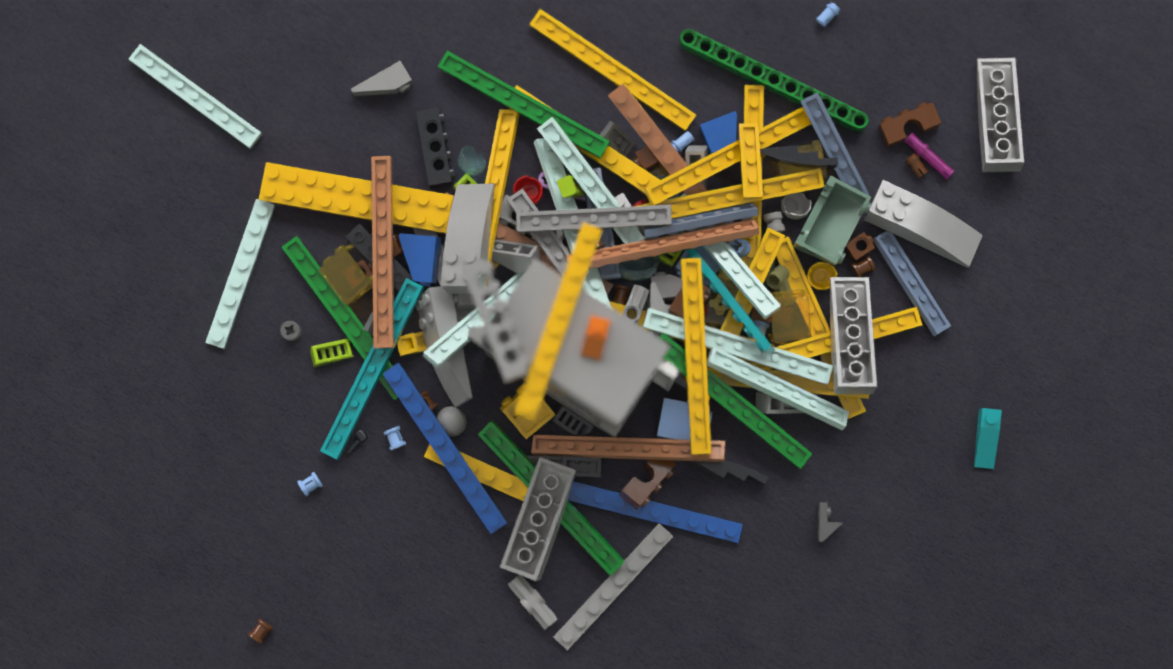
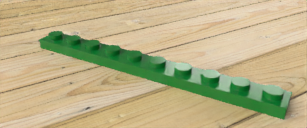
[437,51,610,159]
[282,236,399,401]
[659,333,812,469]
[478,421,626,576]

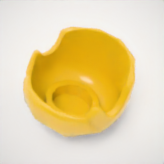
[807,261,837,290]

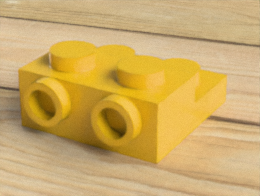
[500,384,555,439]

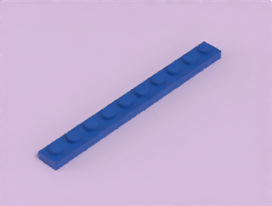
[383,363,507,534]
[568,482,743,543]

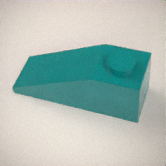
[974,408,1002,469]

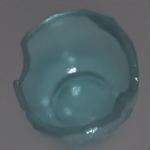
[457,146,486,175]

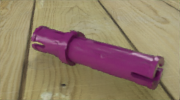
[904,133,955,180]

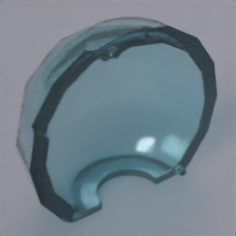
[618,255,660,282]

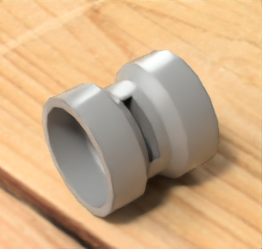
[763,212,785,233]

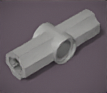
[622,284,650,324]
[508,575,557,629]

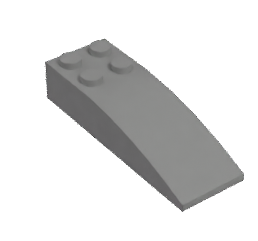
[977,58,1024,172]
[864,180,983,268]
[440,184,495,294]
[830,277,877,394]
[415,287,472,407]
[500,457,576,581]

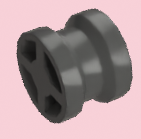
[280,321,301,341]

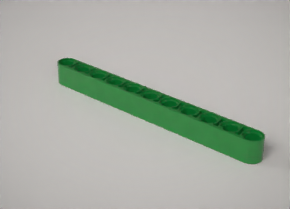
[679,29,868,132]

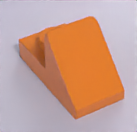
[581,315,611,360]

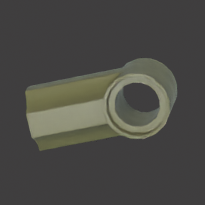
[765,265,795,306]

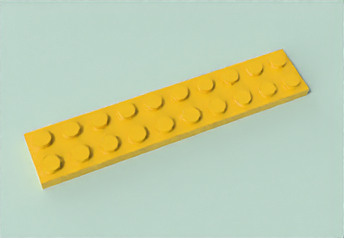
[259,162,454,234]

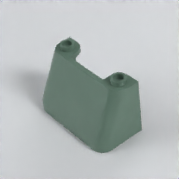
[793,176,872,266]

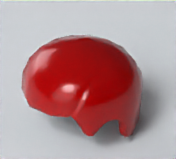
[513,175,543,205]

